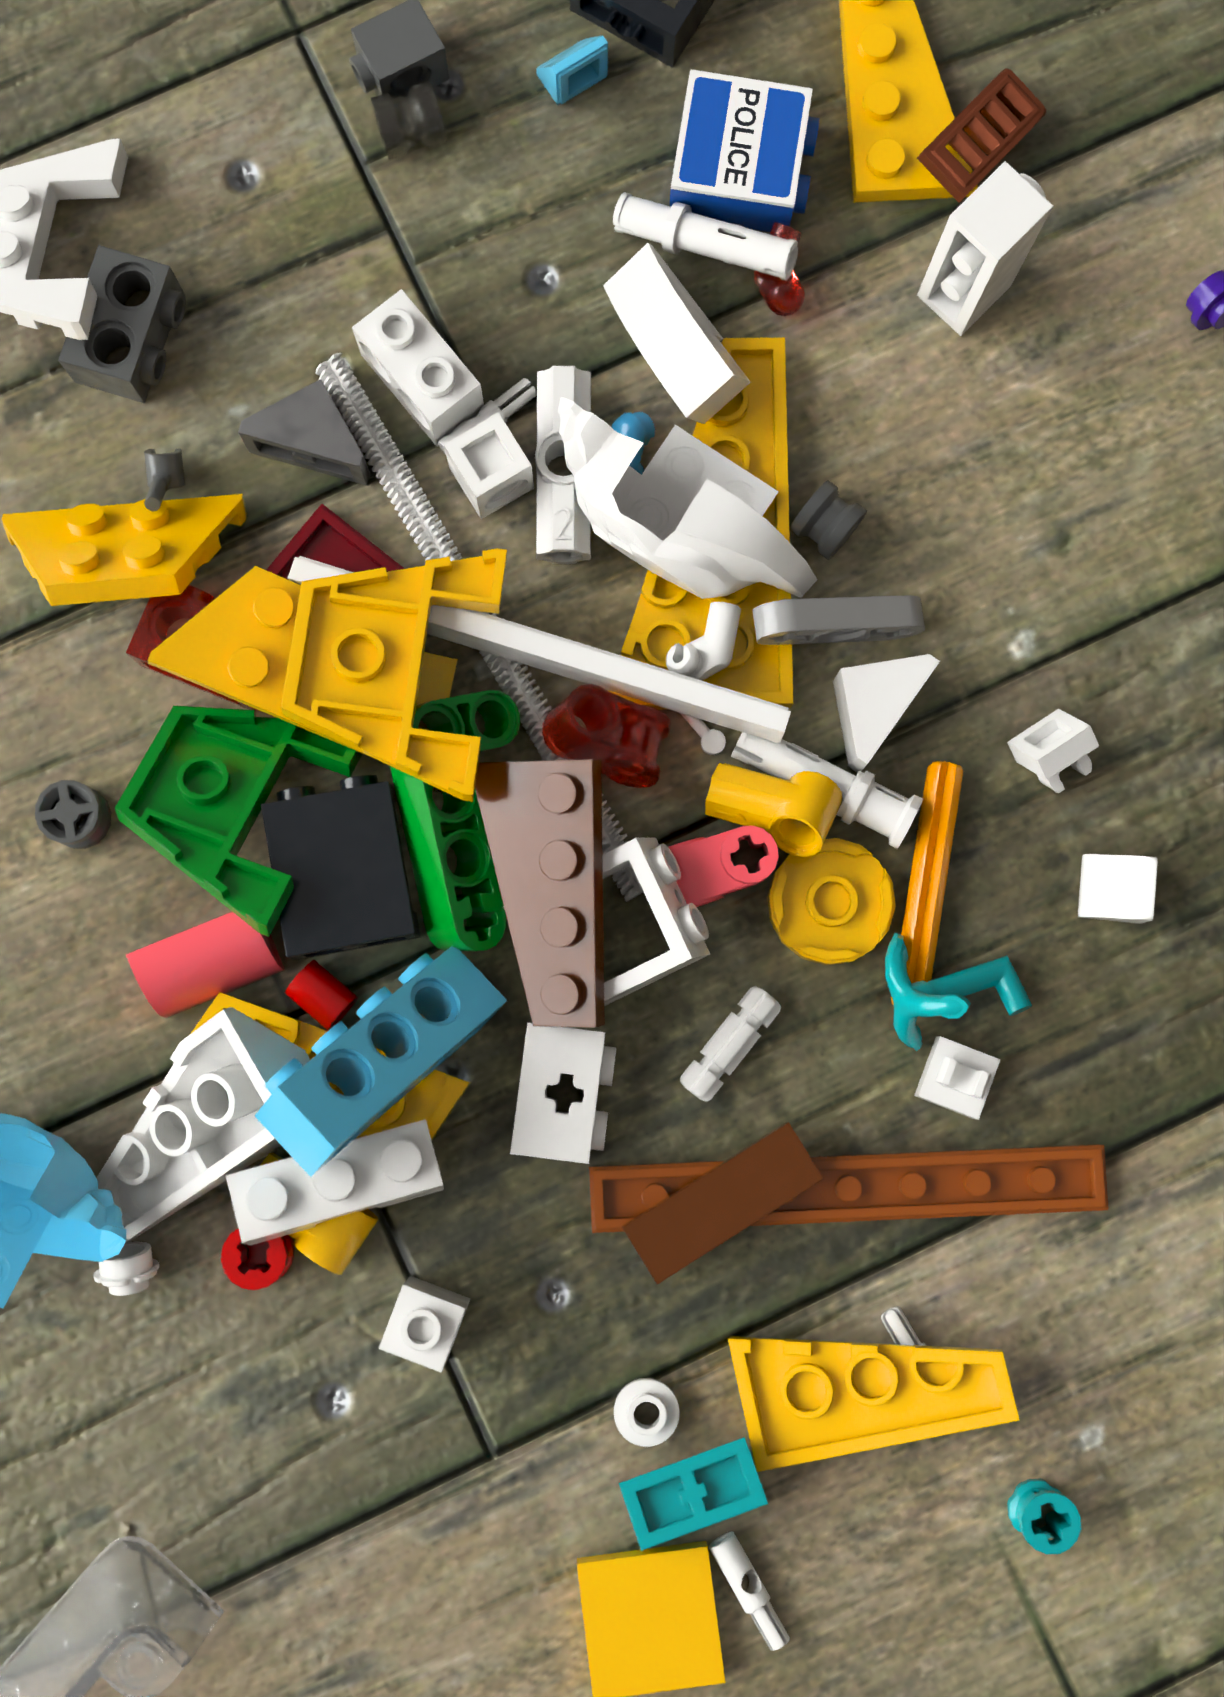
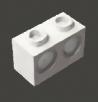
[352,289,484,447]

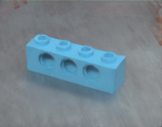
[255,946,507,1177]

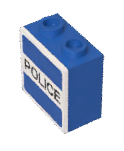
[669,69,820,235]

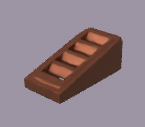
[917,69,1046,203]

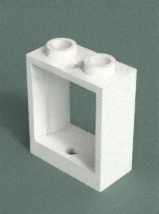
[503,838,710,1006]

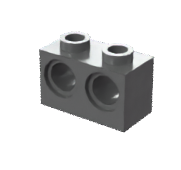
[58,245,186,403]

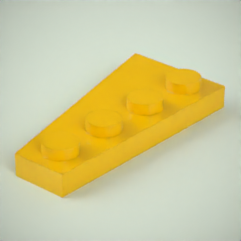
[839,0,978,203]
[728,1336,1019,1472]

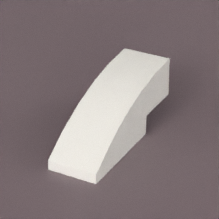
[603,243,750,424]

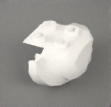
[558,397,817,599]

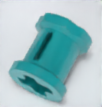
[1007,1479,1081,1555]

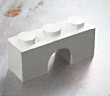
[226,1119,444,1246]

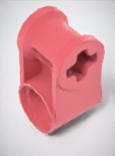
[668,825,779,907]

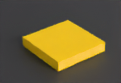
[577,1541,725,1697]

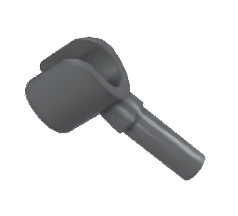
[144,449,185,511]

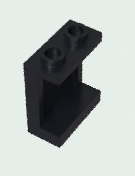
[261,775,421,961]

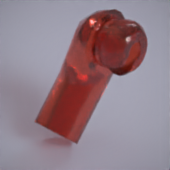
[754,222,805,316]

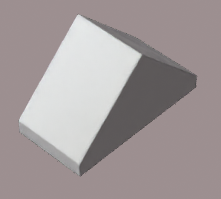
[833,654,940,773]

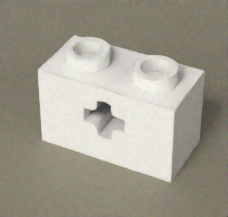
[510,1022,617,1164]

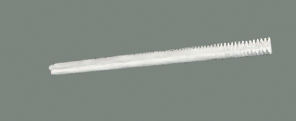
[315,353,643,902]

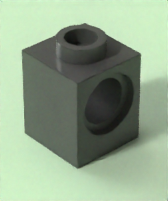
[349,0,450,111]

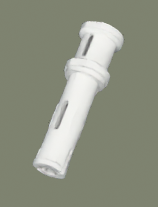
[731,732,923,849]

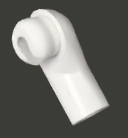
[666,602,741,681]

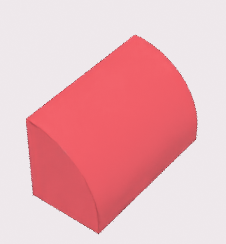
[126,912,285,1018]

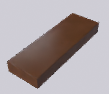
[622,1122,824,1285]

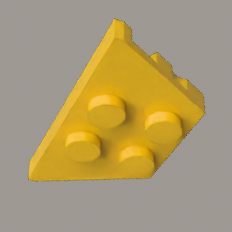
[2,494,247,606]
[147,566,375,759]

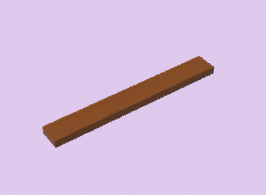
[589,1144,1109,1233]

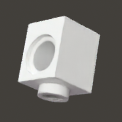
[444,412,534,519]
[379,1276,470,1372]

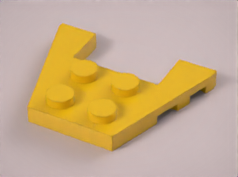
[281,548,507,802]

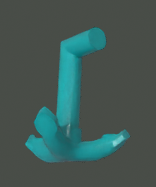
[885,933,1033,1051]

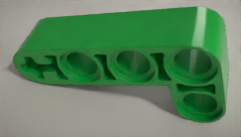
[390,690,520,951]

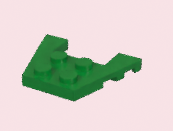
[115,706,363,937]

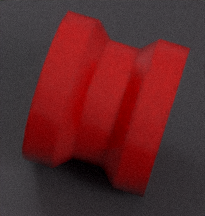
[221,1228,295,1290]

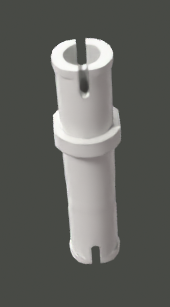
[613,192,798,281]

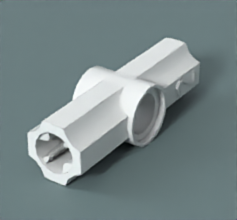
[535,366,591,564]

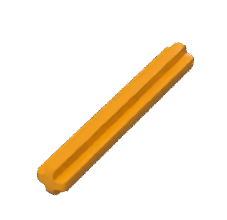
[891,761,963,1005]

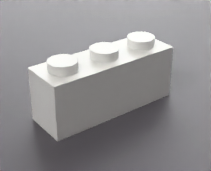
[917,161,1053,336]

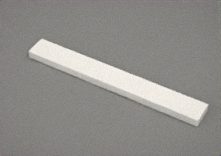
[288,556,791,744]

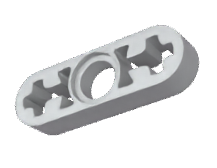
[752,595,925,645]

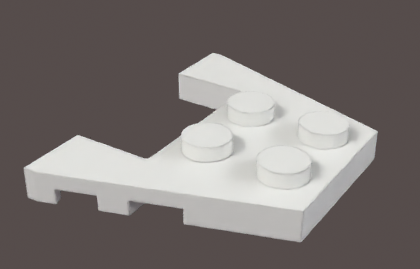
[0,139,128,340]

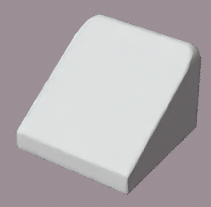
[1078,854,1158,924]

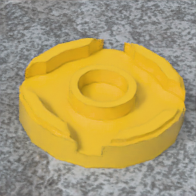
[767,838,896,965]

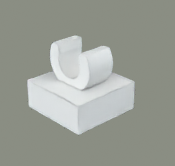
[1007,709,1099,793]
[914,1036,1001,1120]

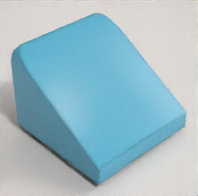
[536,36,608,105]

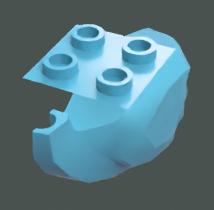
[0,1113,127,1308]

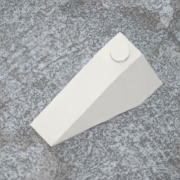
[97,1007,310,1244]

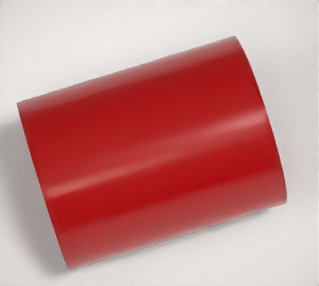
[285,960,358,1031]

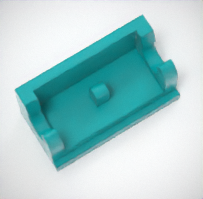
[619,1437,768,1551]

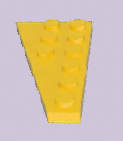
[603,337,794,710]

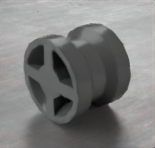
[790,480,867,561]
[35,780,112,849]

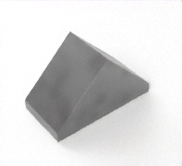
[238,379,370,485]

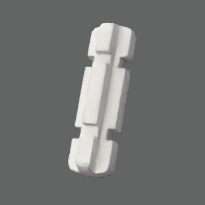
[680,986,781,1102]

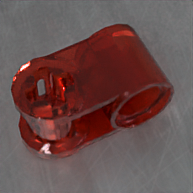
[542,684,671,788]

